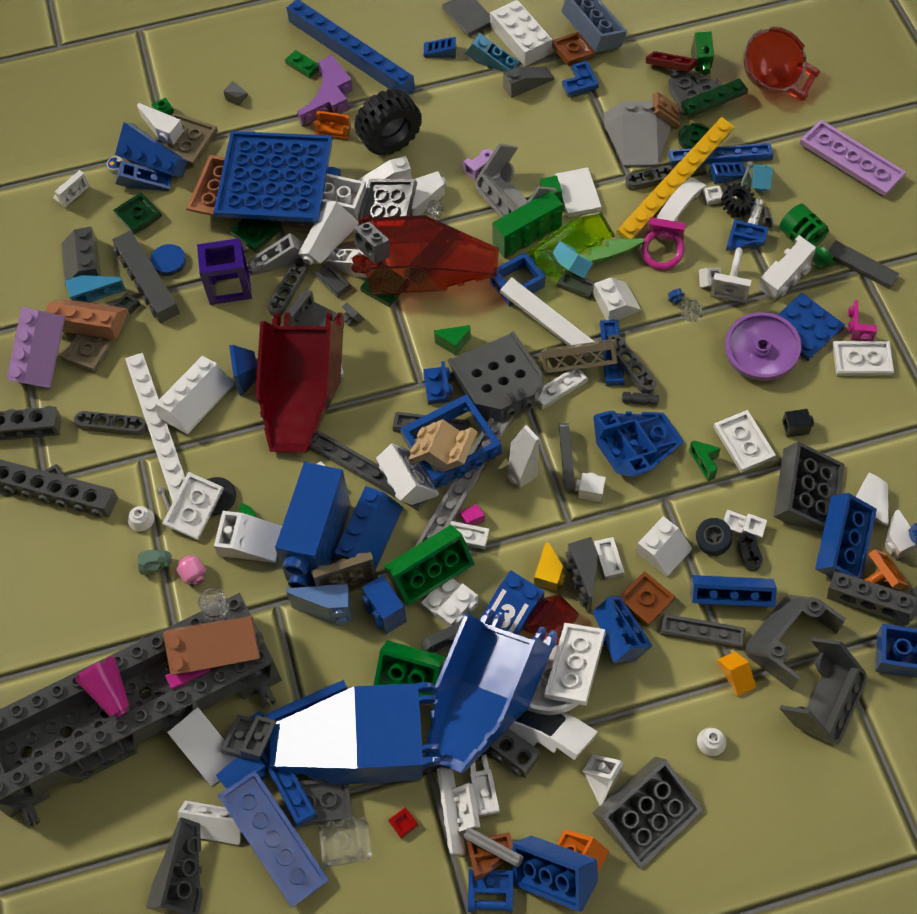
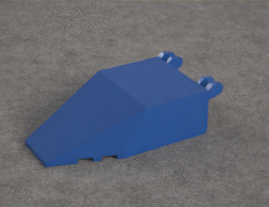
[425,609,558,774]
[270,682,440,785]

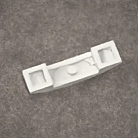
[656,178,707,222]

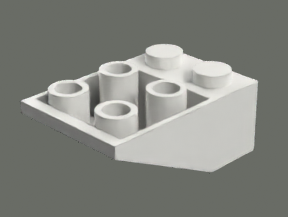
[214,511,282,563]

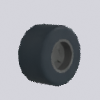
[696,518,732,556]

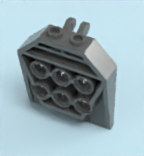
[447,331,544,421]

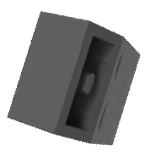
[565,537,598,613]

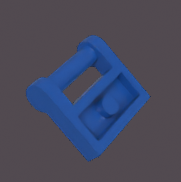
[468,869,513,913]

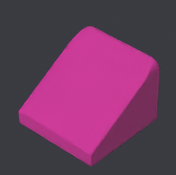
[459,504,485,526]

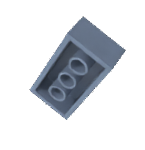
[561,0,627,52]

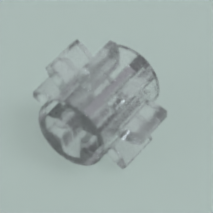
[681,299,703,322]

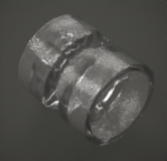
[198,588,231,623]

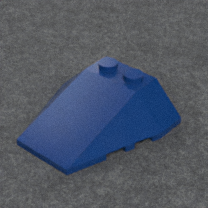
[593,411,684,477]

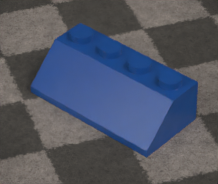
[335,486,403,570]
[815,493,877,579]
[513,835,598,912]

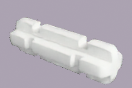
[748,198,763,225]

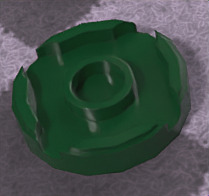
[678,123,710,149]

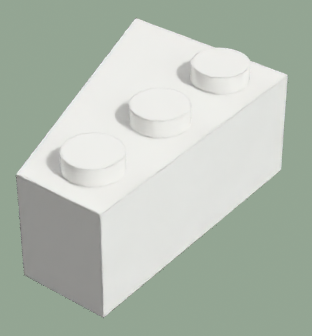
[758,235,816,300]

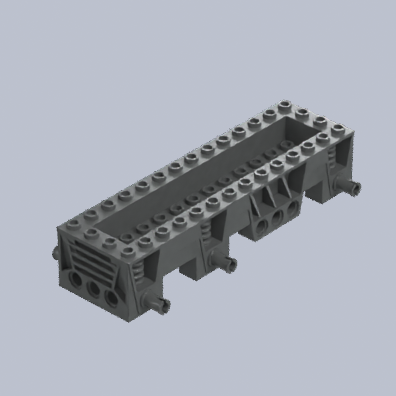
[0,593,282,827]

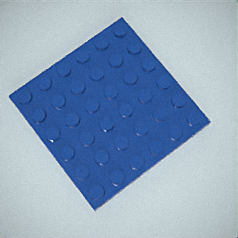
[213,131,333,223]

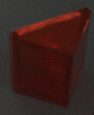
[523,593,579,645]

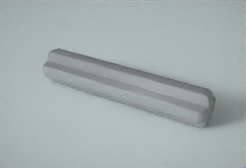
[464,828,523,867]

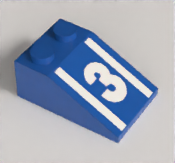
[479,570,545,635]

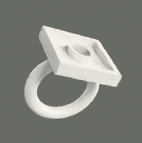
[710,247,752,303]

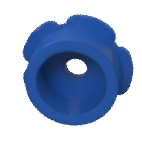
[668,288,685,304]

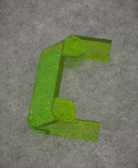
[527,212,615,277]

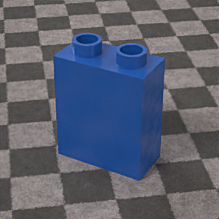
[275,462,351,588]

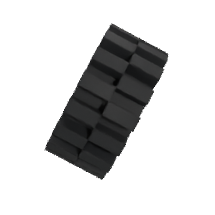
[721,183,755,217]

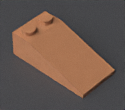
[186,155,225,216]
[163,616,260,675]

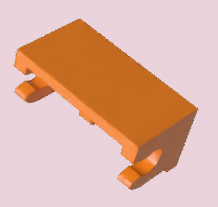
[314,111,351,140]

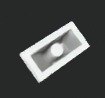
[885,510,917,560]

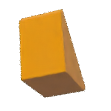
[717,651,756,697]

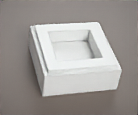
[702,185,723,206]

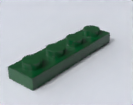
[681,78,748,117]

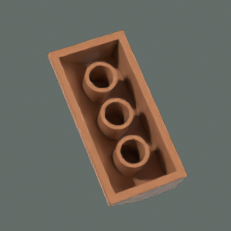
[45,299,129,340]

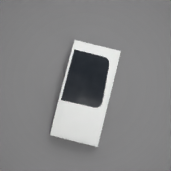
[509,710,598,760]

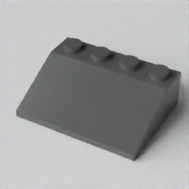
[774,441,844,531]
[593,757,703,869]

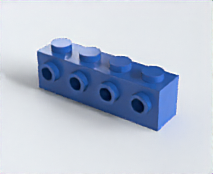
[690,575,777,607]

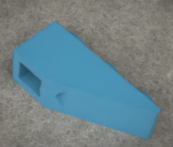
[465,32,519,72]

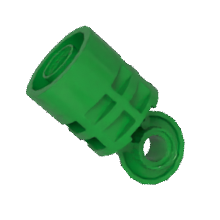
[779,203,836,270]

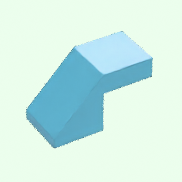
[551,241,593,278]

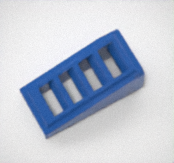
[423,37,456,57]
[709,162,748,184]

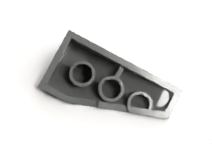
[146,817,203,914]

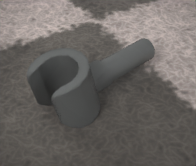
[761,207,774,227]

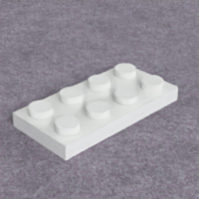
[544,623,606,706]

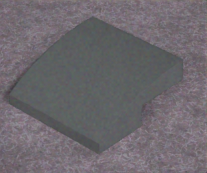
[221,714,277,759]

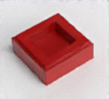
[388,807,419,839]

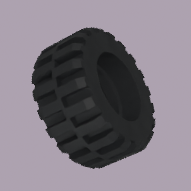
[354,89,422,155]

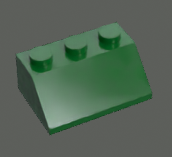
[374,640,446,697]

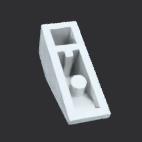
[137,103,184,145]
[358,156,412,188]

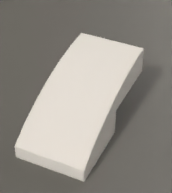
[723,510,767,539]

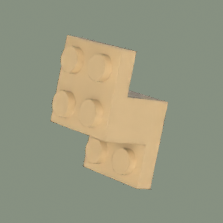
[409,419,478,472]

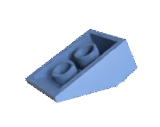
[286,584,352,625]

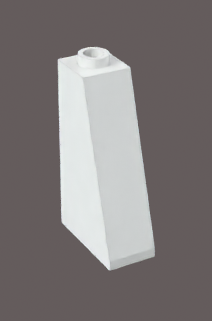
[298,201,360,265]

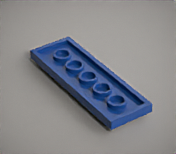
[218,770,329,908]

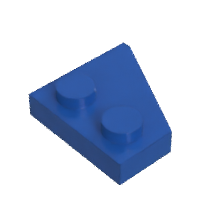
[726,220,769,251]

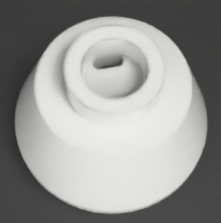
[128,506,155,532]
[697,727,726,756]

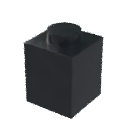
[782,409,814,437]

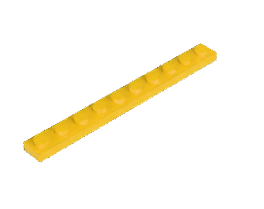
[616,117,735,239]

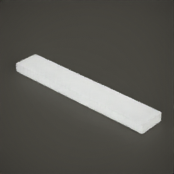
[500,277,595,358]

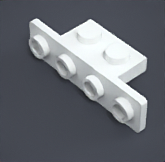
[437,767,480,856]

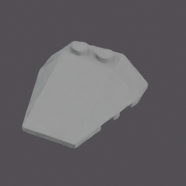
[604,101,672,167]

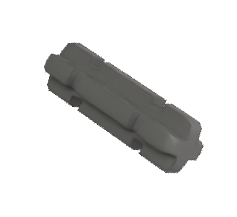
[622,392,659,405]

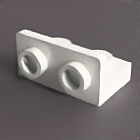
[53,170,90,207]

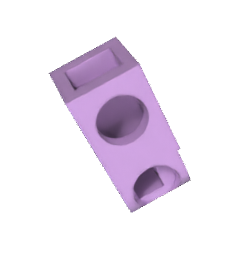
[463,149,493,181]

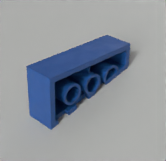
[115,122,187,177]

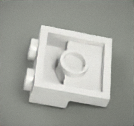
[421,578,478,627]

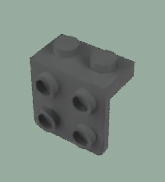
[286,288,337,326]

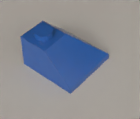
[229,345,258,396]

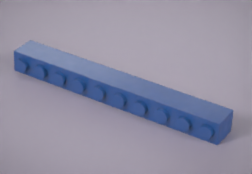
[286,0,415,95]

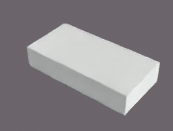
[594,537,624,580]

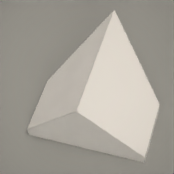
[582,754,624,806]

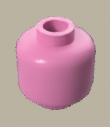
[176,555,207,586]

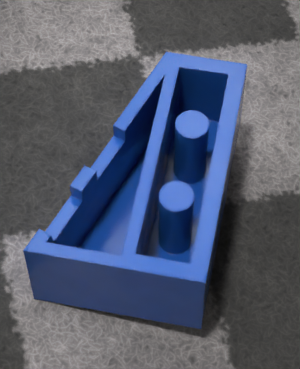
[593,596,653,663]

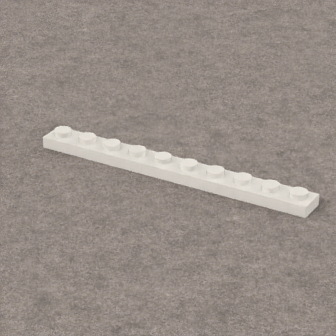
[125,352,185,502]

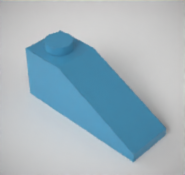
[65,275,126,303]

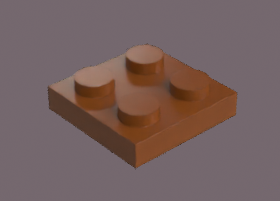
[552,32,596,66]
[620,571,675,627]

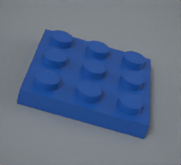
[778,293,845,361]

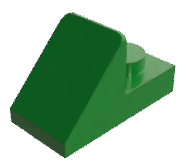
[689,440,721,481]

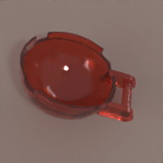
[743,27,820,101]

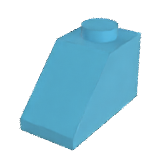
[751,164,773,192]

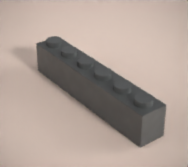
[112,230,180,323]

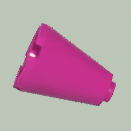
[74,655,130,719]

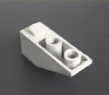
[322,248,376,278]

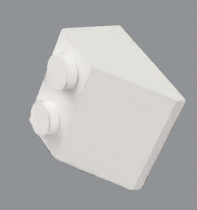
[593,278,641,320]
[636,516,693,577]

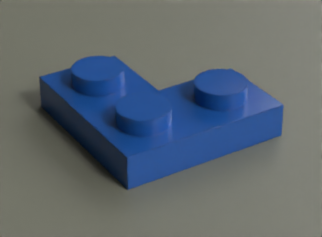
[562,61,599,97]

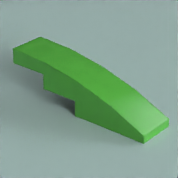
[582,238,644,264]

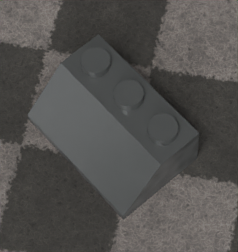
[62,226,101,287]

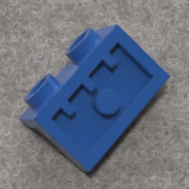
[423,361,453,404]

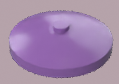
[725,312,801,381]

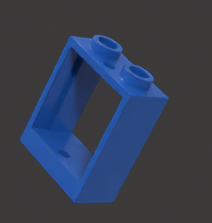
[489,253,546,307]

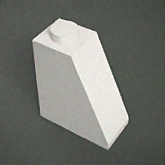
[410,171,447,220]

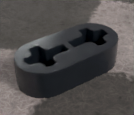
[737,533,763,571]

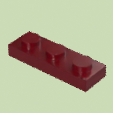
[646,51,697,72]

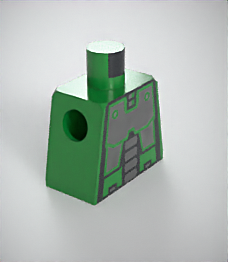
[691,31,714,75]

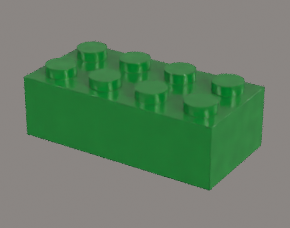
[492,190,563,258]
[384,525,475,606]

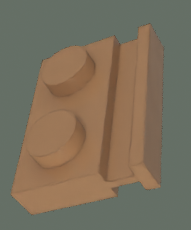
[652,92,681,129]

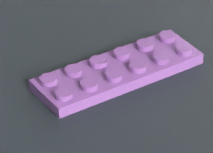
[799,120,906,197]

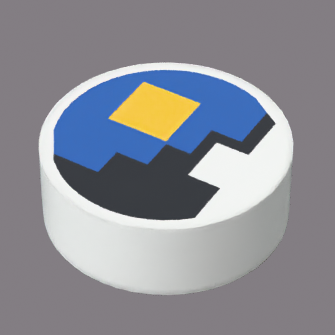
[107,156,123,173]

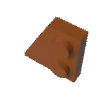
[467,832,513,881]

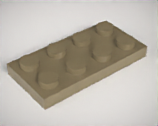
[62,301,131,372]

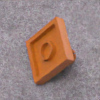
[865,549,909,590]

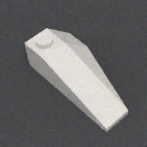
[507,425,539,488]

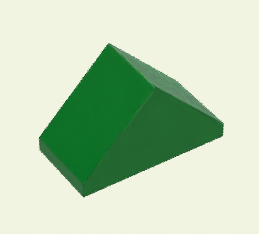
[434,325,471,356]

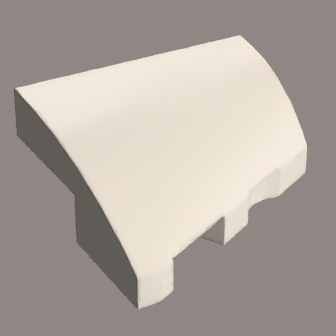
[856,473,889,526]

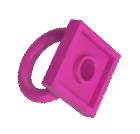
[641,217,686,270]

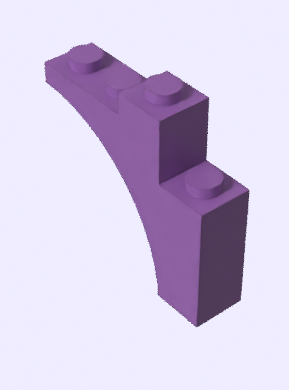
[297,55,353,127]

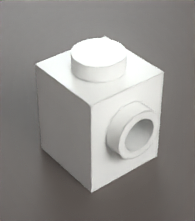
[575,473,606,503]

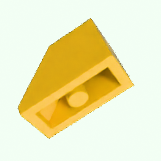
[534,542,566,592]

